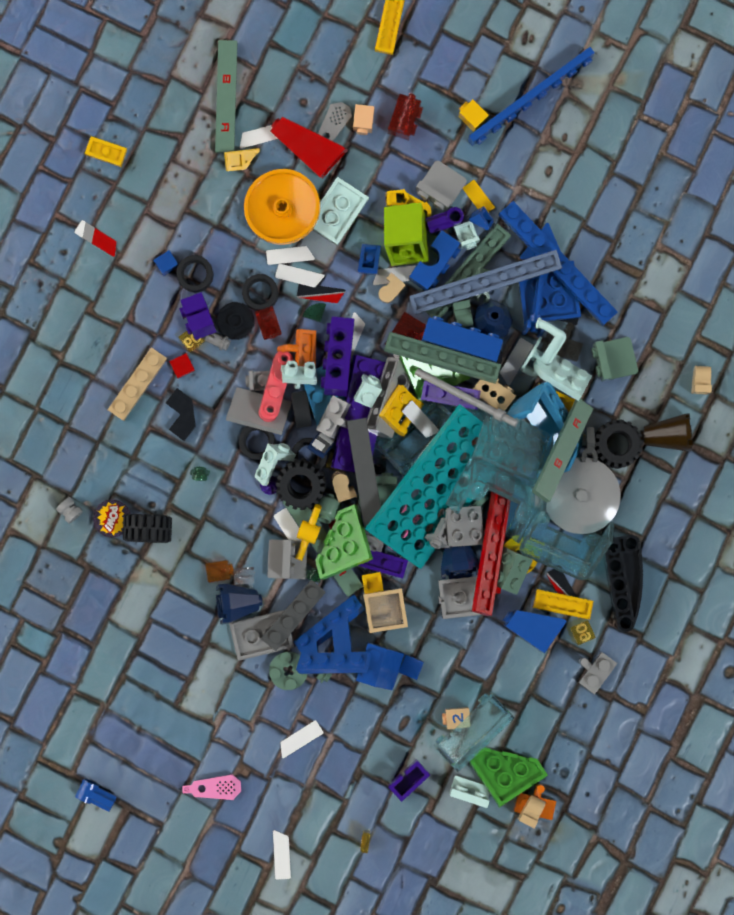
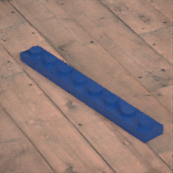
[468,47,595,146]
[499,201,618,326]

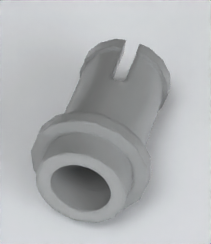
[205,333,231,351]

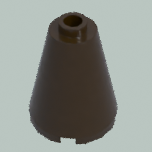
[640,413,693,452]

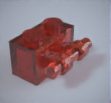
[388,94,423,141]

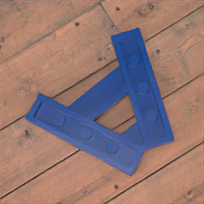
[293,595,372,674]

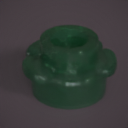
[306,568,321,583]

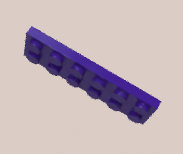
[331,355,386,473]

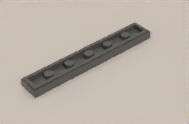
[347,417,381,535]

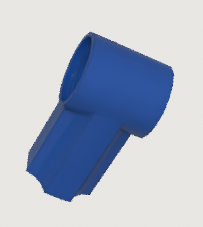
[75,778,117,812]

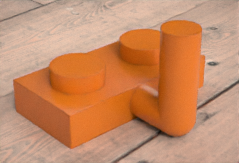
[277,329,316,368]
[514,783,556,820]

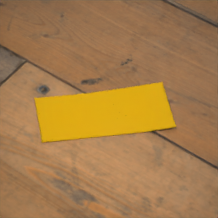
[463,180,495,213]

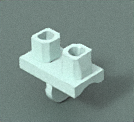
[281,360,317,389]

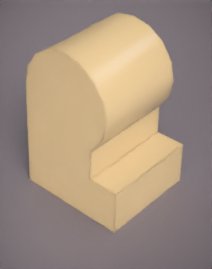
[379,272,406,303]
[691,366,712,395]
[331,470,357,502]
[518,795,546,829]

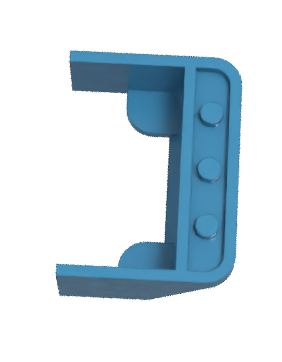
[507,382,582,473]

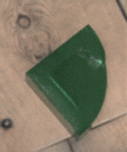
[302,303,326,323]

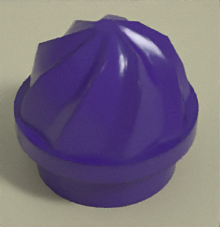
[260,476,278,495]

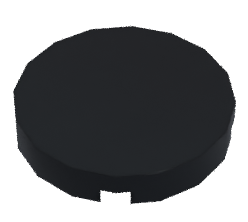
[217,302,255,340]

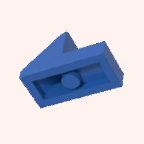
[358,244,381,275]

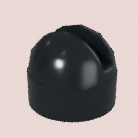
[373,457,386,474]

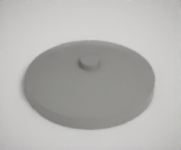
[543,457,621,534]

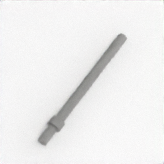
[415,368,519,427]

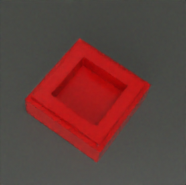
[169,353,195,379]

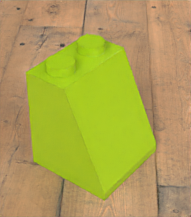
[384,203,429,266]

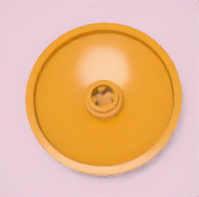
[244,169,320,245]

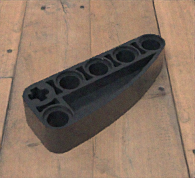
[602,535,643,632]

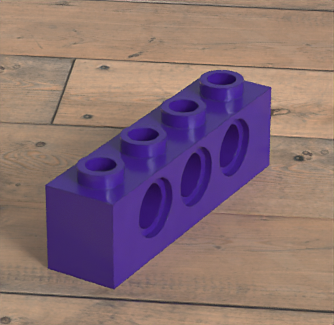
[321,316,354,397]

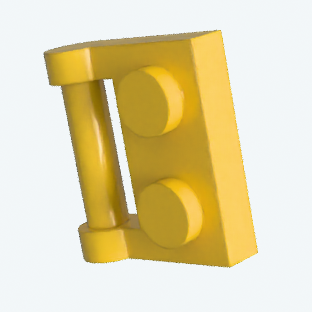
[379,385,424,437]

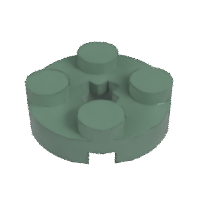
[269,652,308,690]

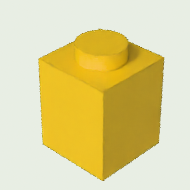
[458,99,489,132]

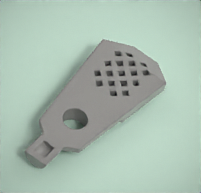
[318,102,352,141]

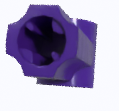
[425,207,464,234]

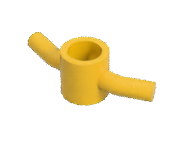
[295,504,322,561]

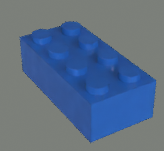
[421,316,503,363]

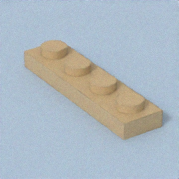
[108,347,167,421]

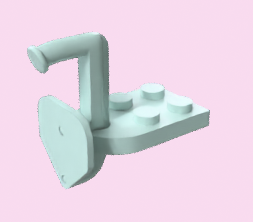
[520,317,592,401]

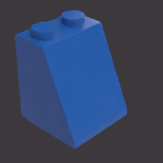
[503,610,567,653]
[356,642,404,690]

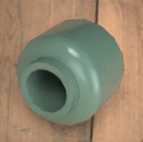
[317,494,341,524]

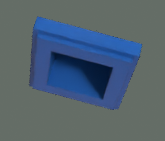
[468,206,494,230]
[153,250,179,276]
[399,655,424,680]

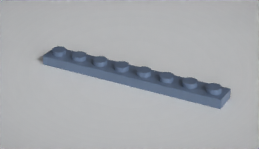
[409,250,562,315]

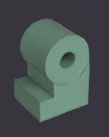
[452,300,473,329]

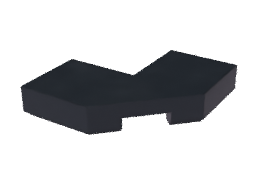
[166,388,196,442]

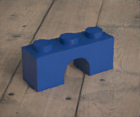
[409,230,461,291]

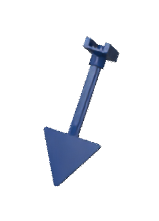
[520,223,560,338]

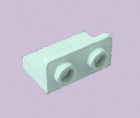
[449,776,490,808]

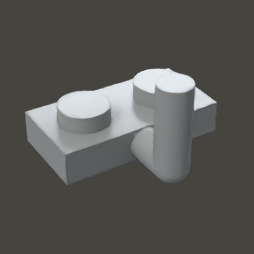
[316,396,351,439]
[578,652,618,695]

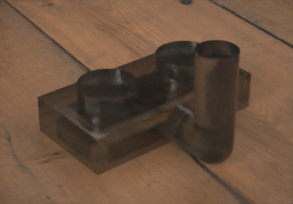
[541,323,583,363]

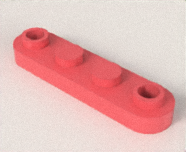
[259,351,293,422]

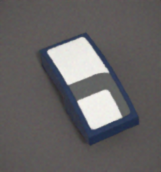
[307,432,337,459]

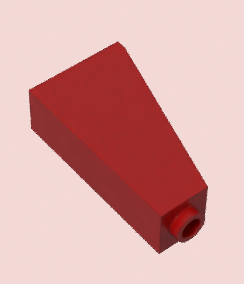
[270,117,348,179]

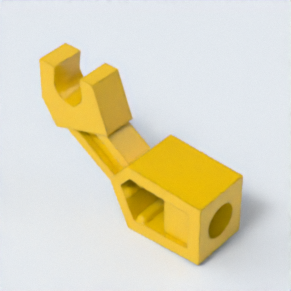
[385,189,431,218]

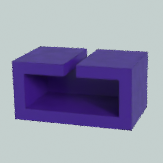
[179,292,217,340]
[388,759,430,802]

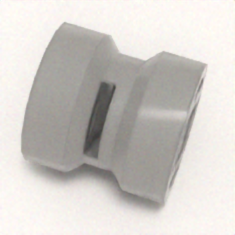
[56,497,83,524]

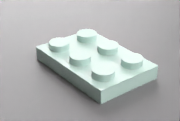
[313,177,369,246]

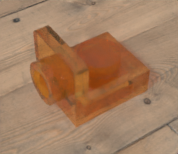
[205,560,234,583]

